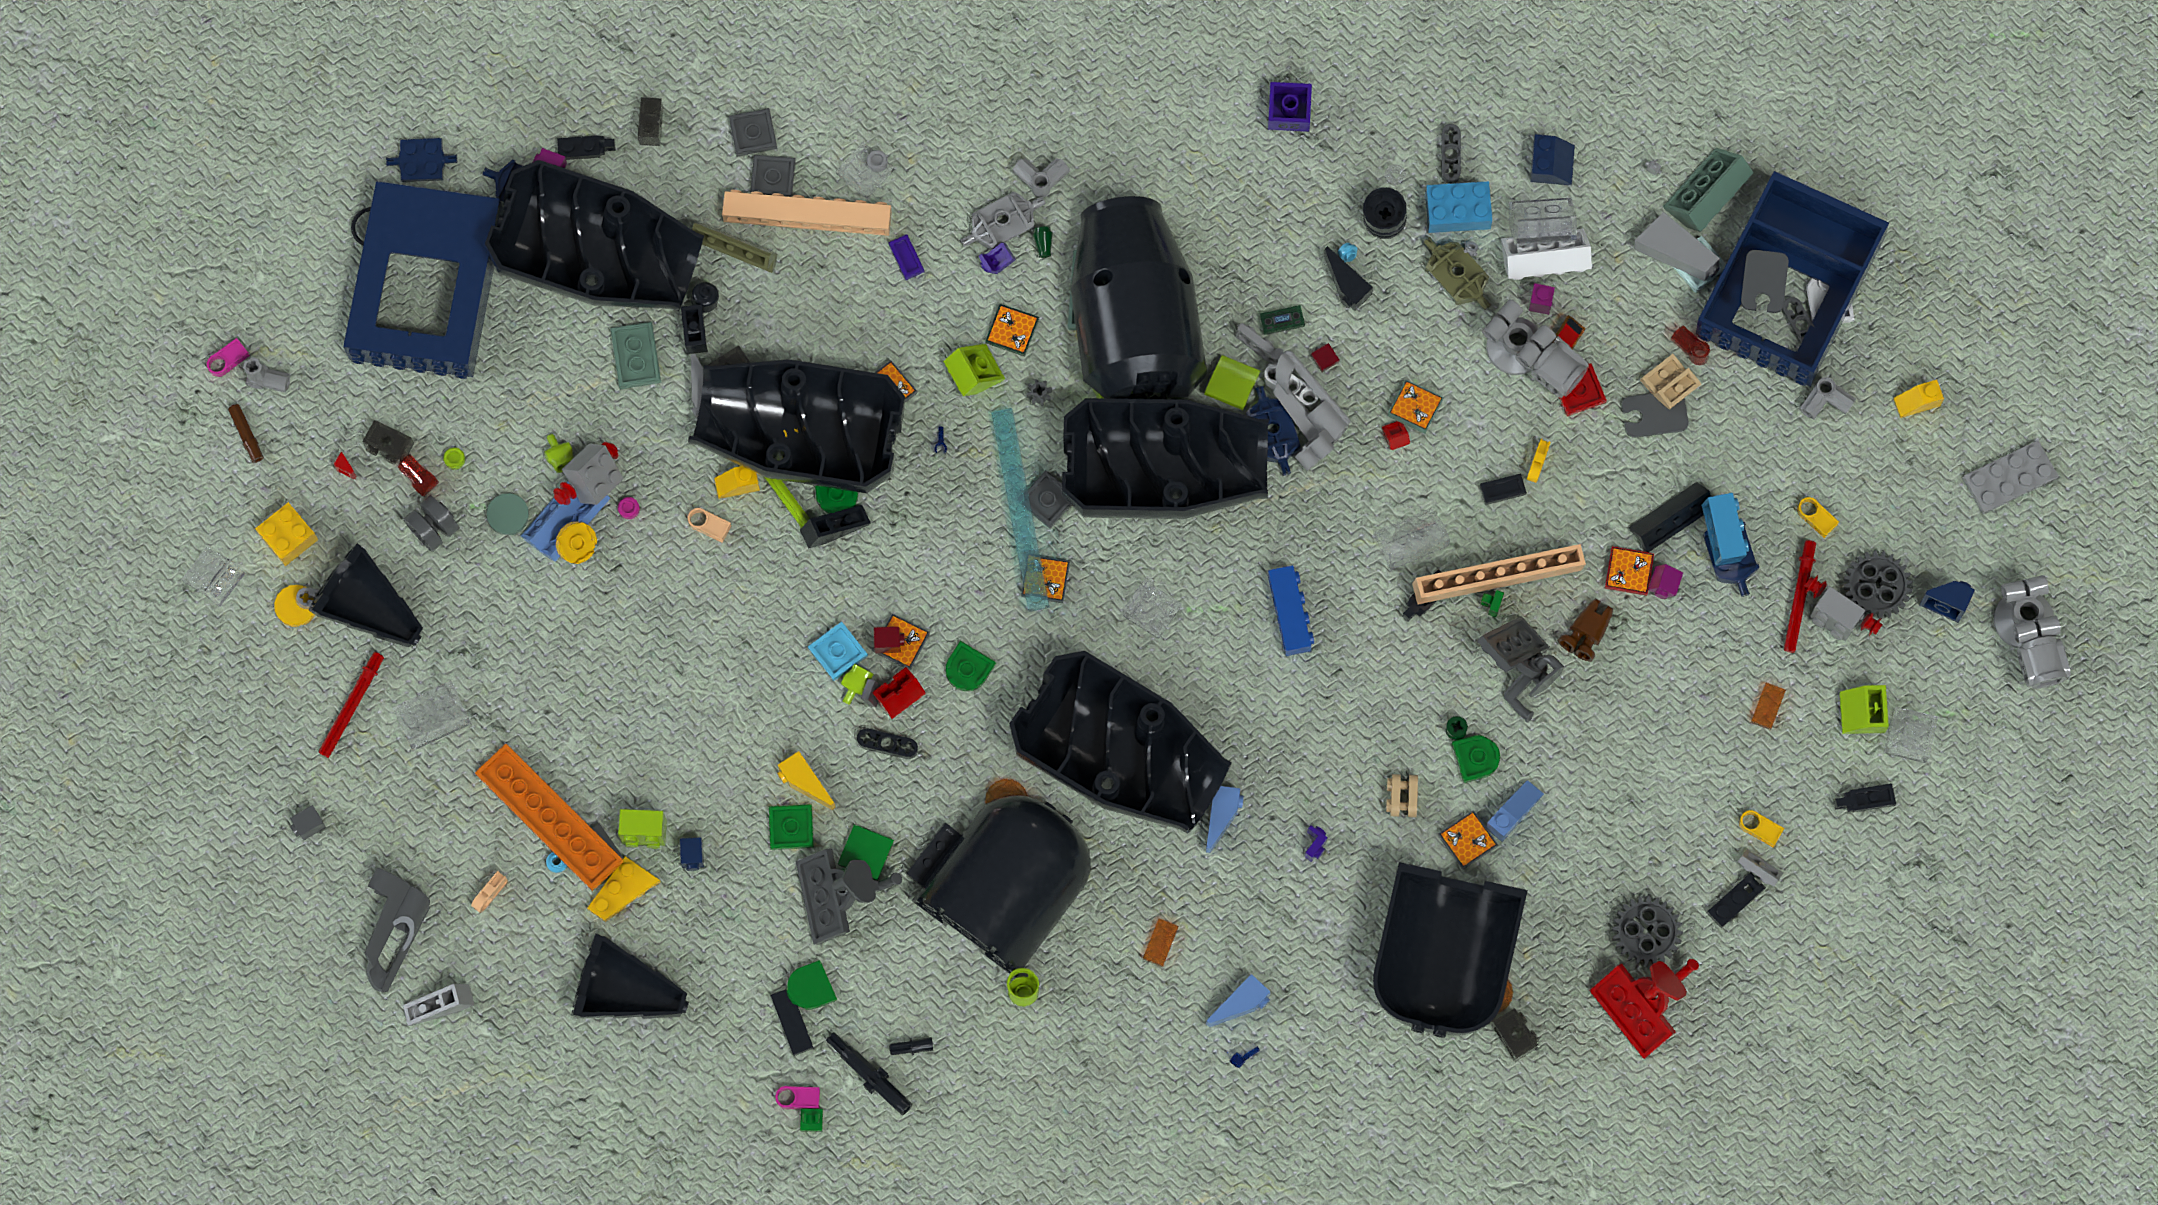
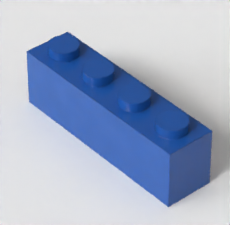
[1268,565,1314,656]

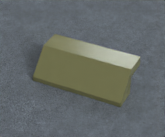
[692,223,777,273]

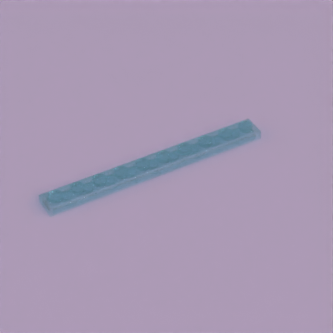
[991,408,1050,612]

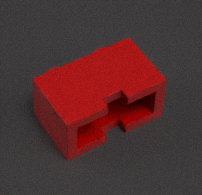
[872,667,926,719]

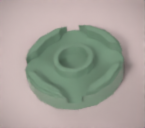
[487,493,529,535]

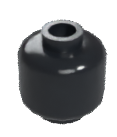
[691,282,719,313]

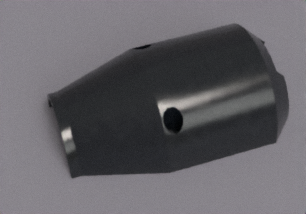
[485,160,704,311]
[1070,196,1207,399]
[688,359,905,494]
[1062,398,1268,519]
[1009,651,1232,834]

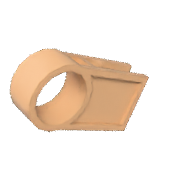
[688,508,732,543]
[471,871,508,913]

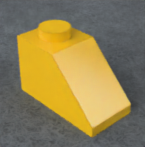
[1894,379,1944,418]
[714,466,760,499]

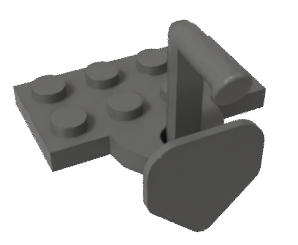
[1477,616,1564,723]
[796,849,902,945]

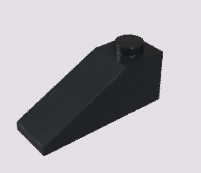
[1324,246,1373,311]
[800,505,871,549]

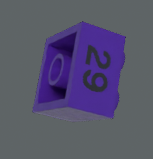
[1268,82,1312,132]

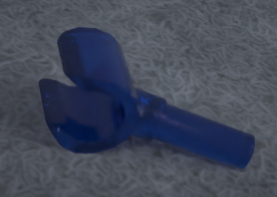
[934,426,947,454]
[1230,1046,1260,1068]

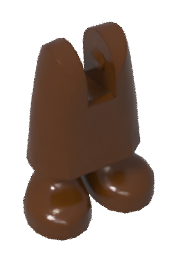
[1558,598,1614,662]

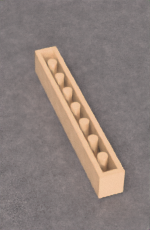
[722,190,892,236]
[1412,544,1586,605]

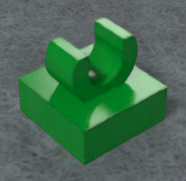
[1480,590,1504,617]
[800,1109,823,1132]

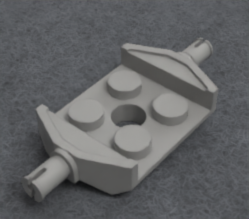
[960,192,1046,251]

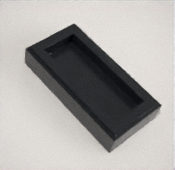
[1480,473,1527,505]

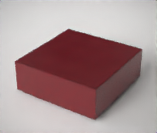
[1311,343,1340,372]

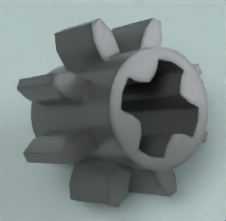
[1026,379,1052,406]

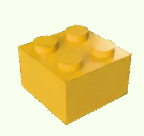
[255,502,318,566]

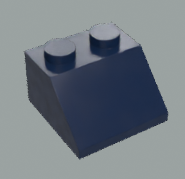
[1530,134,1575,186]
[1919,581,1975,623]

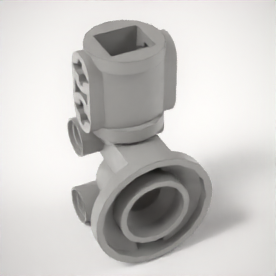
[1482,299,1589,398]
[1993,575,2071,689]

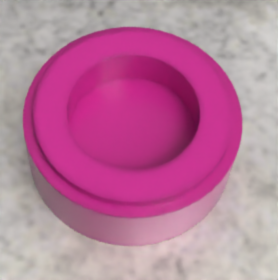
[618,497,640,519]

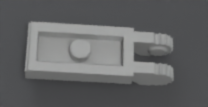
[1235,323,1283,365]

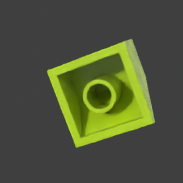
[943,344,1005,397]

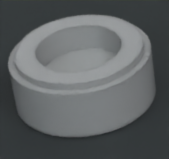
[867,150,888,172]

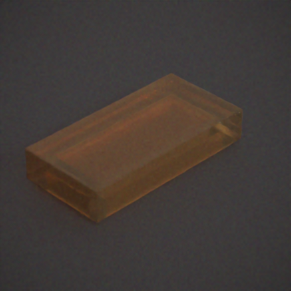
[1750,682,1786,730]
[1143,919,1179,967]

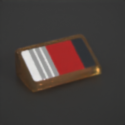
[1552,315,1585,350]

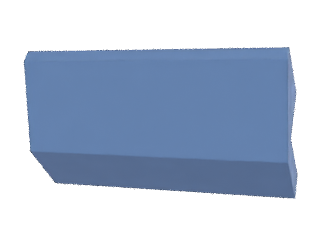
[521,481,610,562]

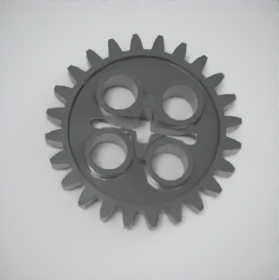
[1842,551,1913,619]
[1612,896,1683,967]

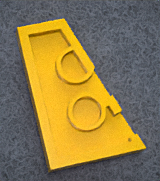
[587,856,661,922]

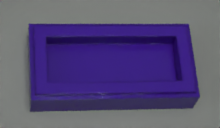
[888,234,925,280]

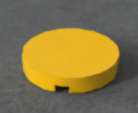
[556,521,597,564]
[274,585,315,627]

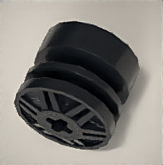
[1363,187,1407,239]

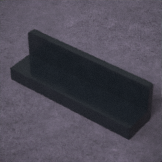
[1629,482,1712,553]

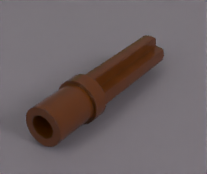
[228,404,264,463]

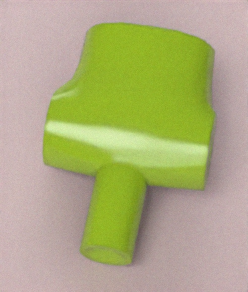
[544,434,574,473]
[841,664,874,705]

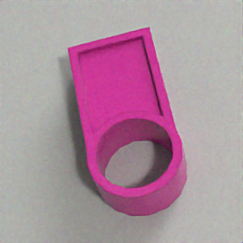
[207,338,250,377]
[775,1086,820,1109]

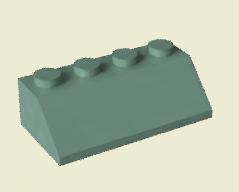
[1663,148,1754,232]

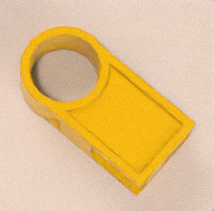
[1526,439,1551,483]
[1797,497,1839,538]
[1739,810,1784,847]

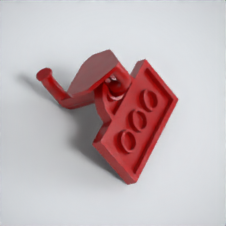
[1589,959,1699,1059]

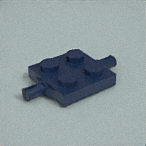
[386,138,458,182]

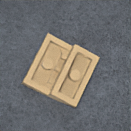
[1640,354,1701,410]

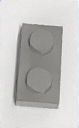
[1738,848,1783,887]

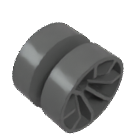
[403,495,460,552]

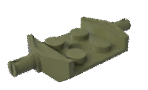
[1423,237,1491,310]

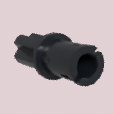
[889,1037,933,1055]

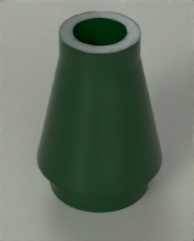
[1032,226,1053,258]

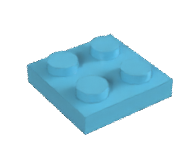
[808,622,868,681]

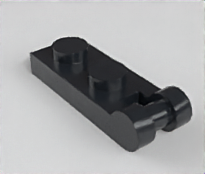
[1707,872,1766,929]

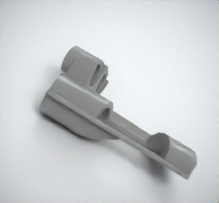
[1274,350,1351,471]

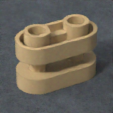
[1386,774,1418,817]

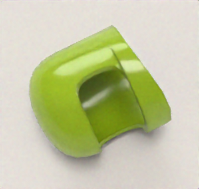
[1007,968,1039,1007]

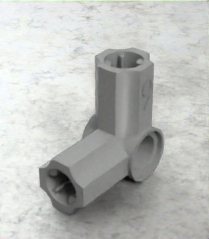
[1013,158,1070,197]
[243,357,291,393]
[1799,377,1856,420]

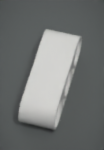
[1264,365,1319,411]

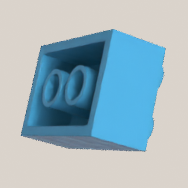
[1425,181,1492,233]
[1702,493,1749,567]

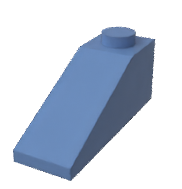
[1486,780,1544,842]
[1206,786,1244,853]
[1206,974,1270,1028]

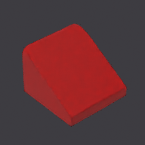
[1382,421,1410,450]
[334,452,357,480]

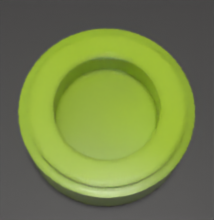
[444,448,466,470]

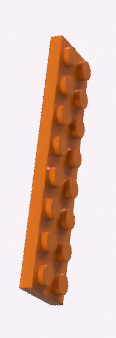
[475,744,624,891]

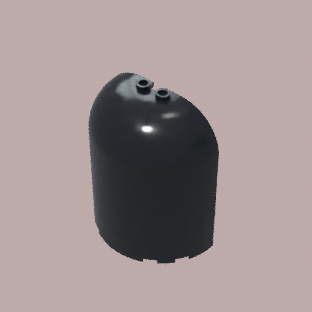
[912,794,1091,979]
[1373,862,1528,1038]

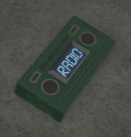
[1259,305,1305,335]

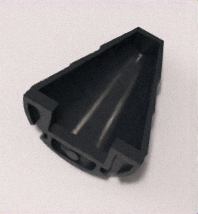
[309,543,423,647]
[571,933,689,1019]

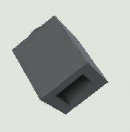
[290,805,326,840]

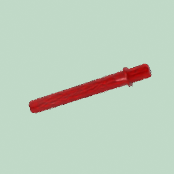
[1784,540,1816,653]
[319,652,384,758]

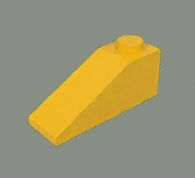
[777,751,836,810]

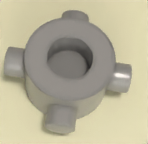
[1645,161,1662,175]
[1463,241,1478,256]

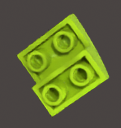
[1204,355,1260,410]

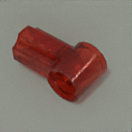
[1671,325,1710,366]
[396,454,439,497]

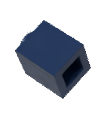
[680,837,704,871]

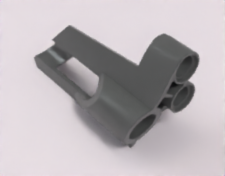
[364,868,430,993]

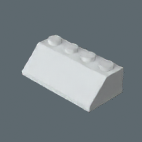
[1501,228,1592,280]

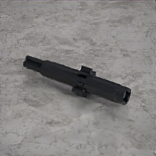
[826,1032,913,1116]

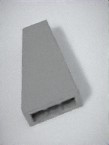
[1634,212,1720,281]

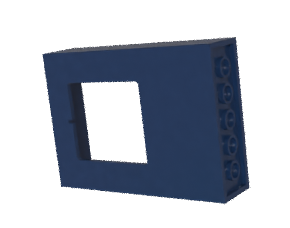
[1696,171,1889,387]
[343,181,504,379]

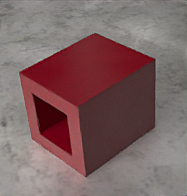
[874,626,905,654]

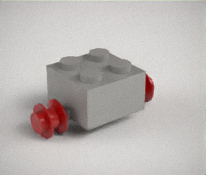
[553,442,624,505]
[1804,575,1883,642]

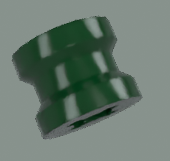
[1445,716,1468,741]

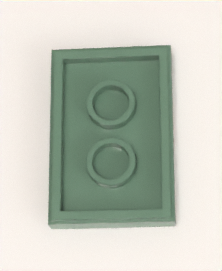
[610,322,661,389]

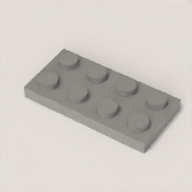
[1962,440,2059,514]

